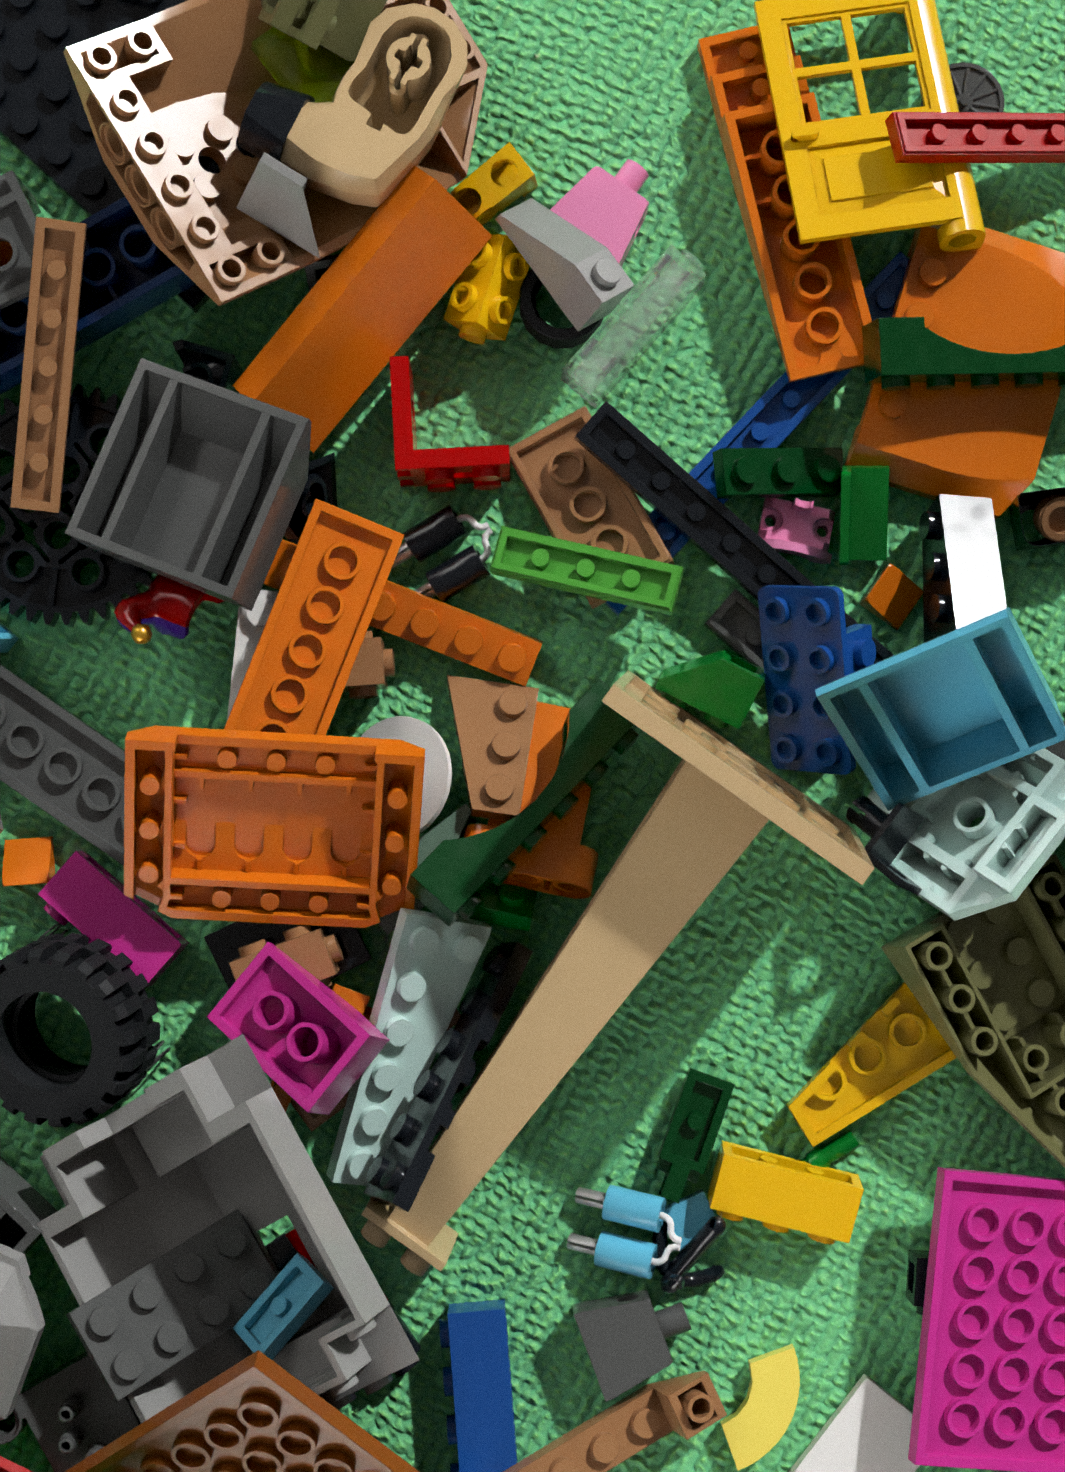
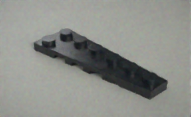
[363,942,533,1212]

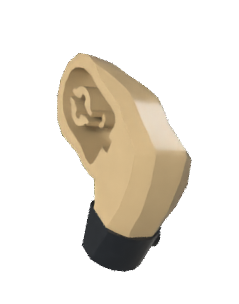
[238,3,467,207]

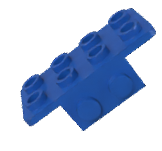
[758,585,876,775]

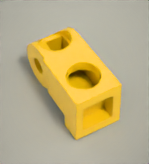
[450,142,538,226]

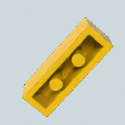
[708,1140,864,1244]

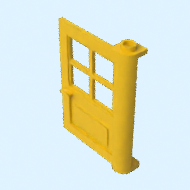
[754,0,986,252]

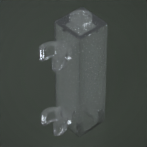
[561,245,706,409]

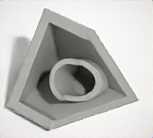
[236,152,320,259]

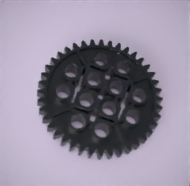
[0,384,154,627]

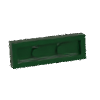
[712,448,844,499]

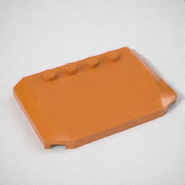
[845,224,1065,519]
[124,725,425,928]

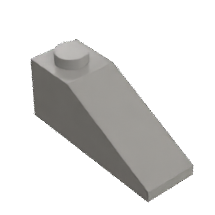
[495,198,635,331]

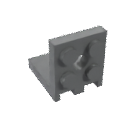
[0,170,41,310]

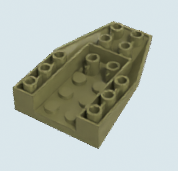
[881,854,1065,1168]

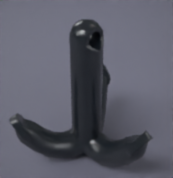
[652,1216,726,1294]

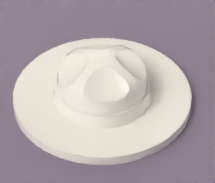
[361,716,452,833]

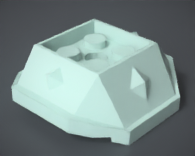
[867,748,1065,921]

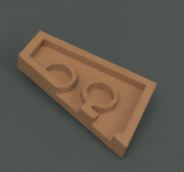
[447,675,539,821]

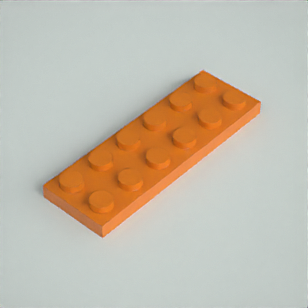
[224,498,404,735]

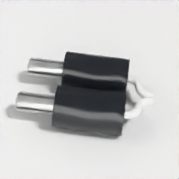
[391,505,493,602]

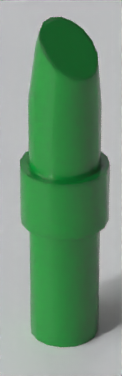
[801,1130,860,1167]

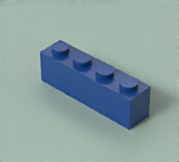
[439,1299,518,1472]

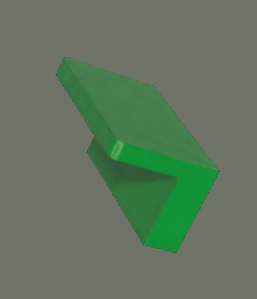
[839,465,889,566]

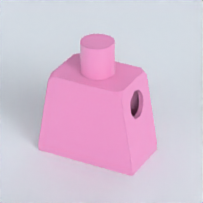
[550,159,649,267]

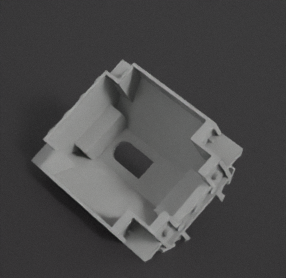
[37,1034,420,1423]

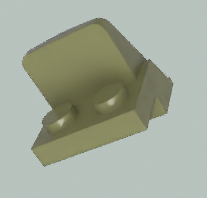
[258,0,387,62]

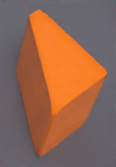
[859,563,923,630]
[2,836,55,887]

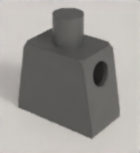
[573,1290,692,1402]

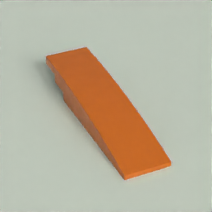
[697,26,872,383]

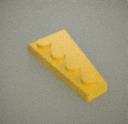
[786,982,957,1147]

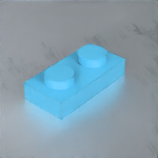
[233,1253,334,1360]

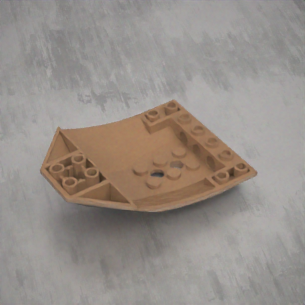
[63,0,488,306]

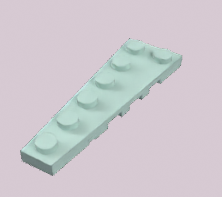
[326,908,492,1186]

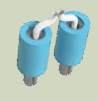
[567,1185,682,1279]

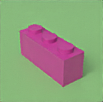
[38,851,189,987]

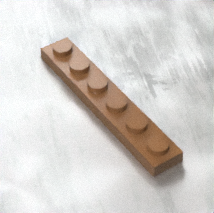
[10,217,87,513]

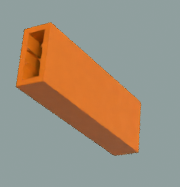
[232,166,492,453]

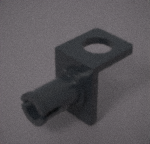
[846,796,924,895]

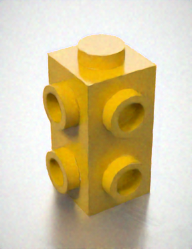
[443,234,530,344]

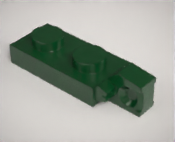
[656,1067,735,1204]

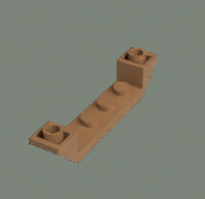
[503,1371,727,1472]

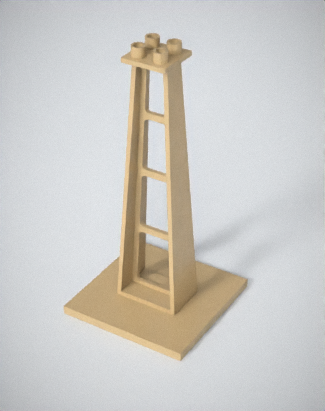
[361,670,875,1276]

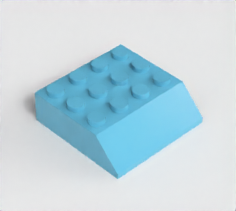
[815,607,1065,810]

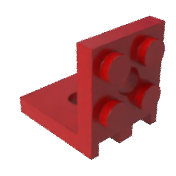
[389,356,510,492]

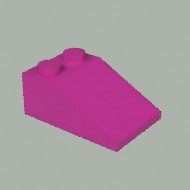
[207,942,389,1115]

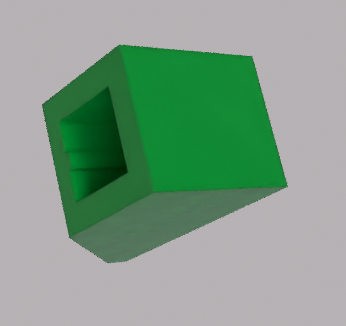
[655,650,766,729]

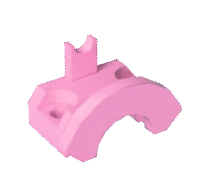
[758,498,836,564]

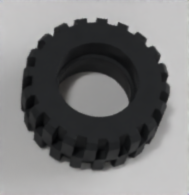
[0,933,160,1127]

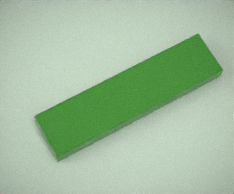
[489,526,684,616]

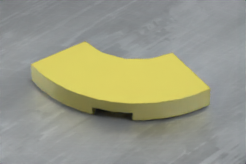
[720,1344,800,1471]

